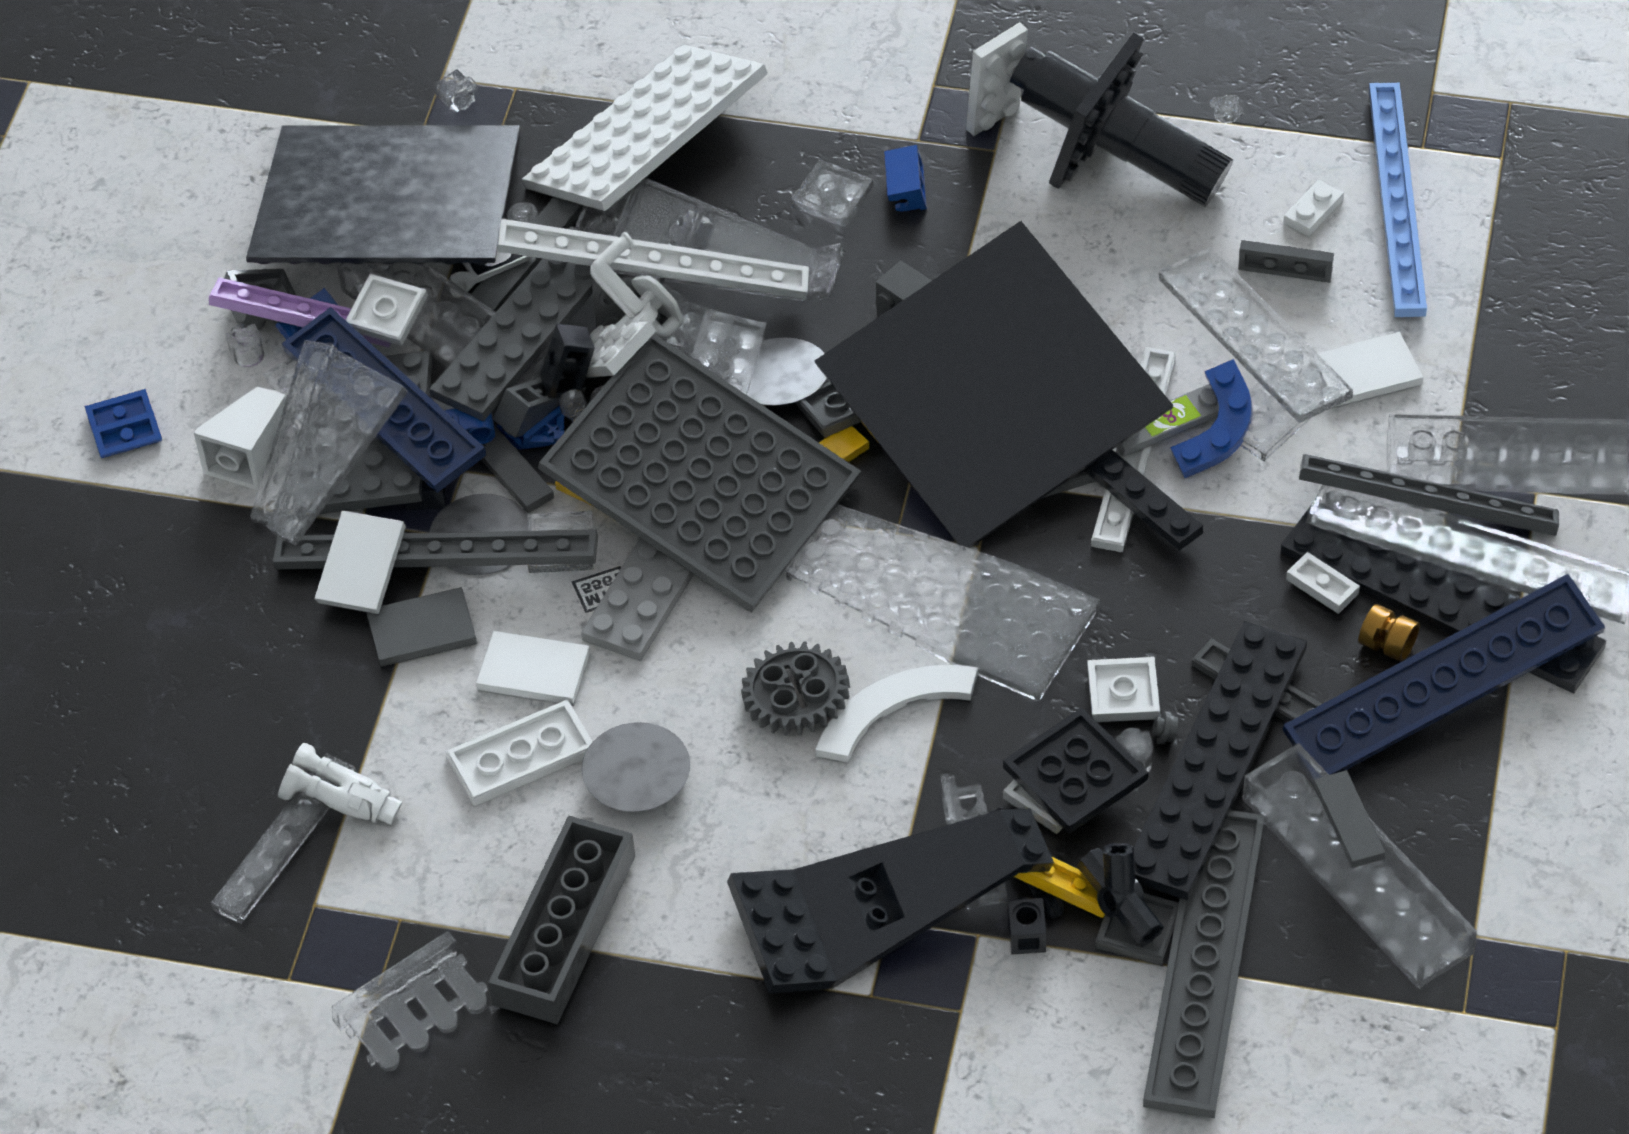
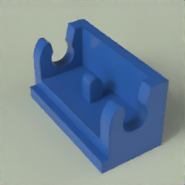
[884,145,927,211]

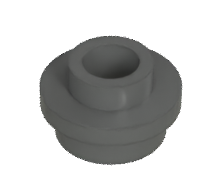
[1152,711,1178,745]

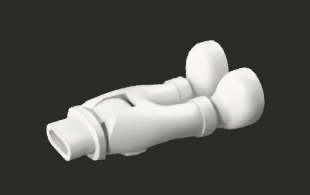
[278,743,402,825]

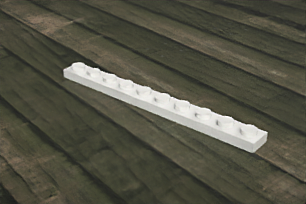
[497,219,809,299]

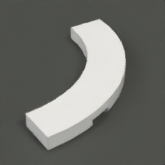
[815,665,978,763]

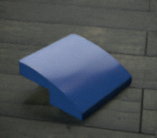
[84,389,162,459]

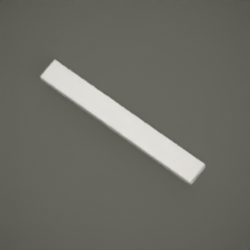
[1091,347,1177,552]

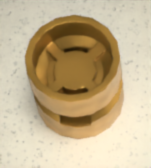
[1358,604,1420,662]

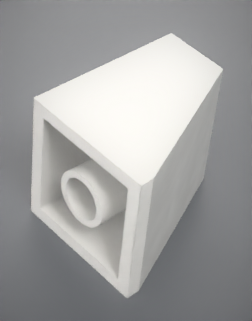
[194,386,295,491]

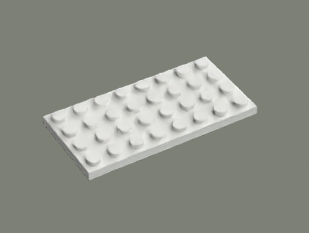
[522,45,768,211]

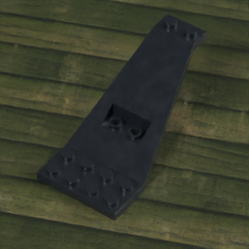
[727,808,1054,994]

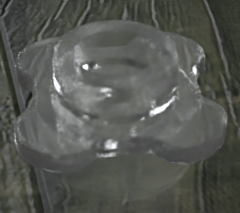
[1210,94,1243,123]

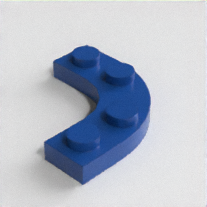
[1170,359,1253,479]

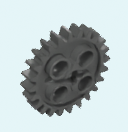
[741,641,850,736]

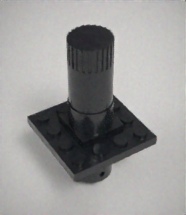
[1009,32,1234,207]

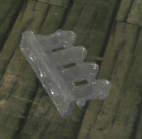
[331,931,488,1071]

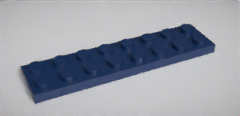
[281,307,487,493]

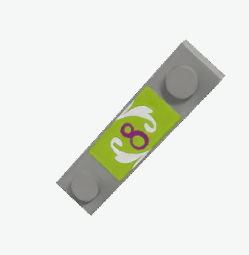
[1116,384,1219,457]

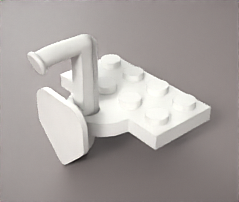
[586,232,684,377]

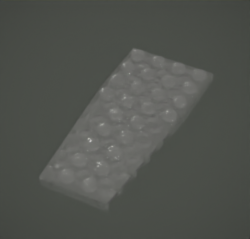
[786,504,1100,701]

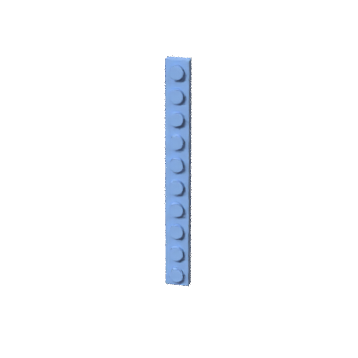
[1369,82,1427,317]

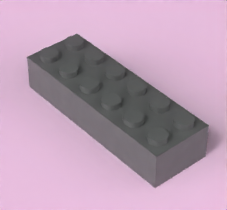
[488,815,635,1024]

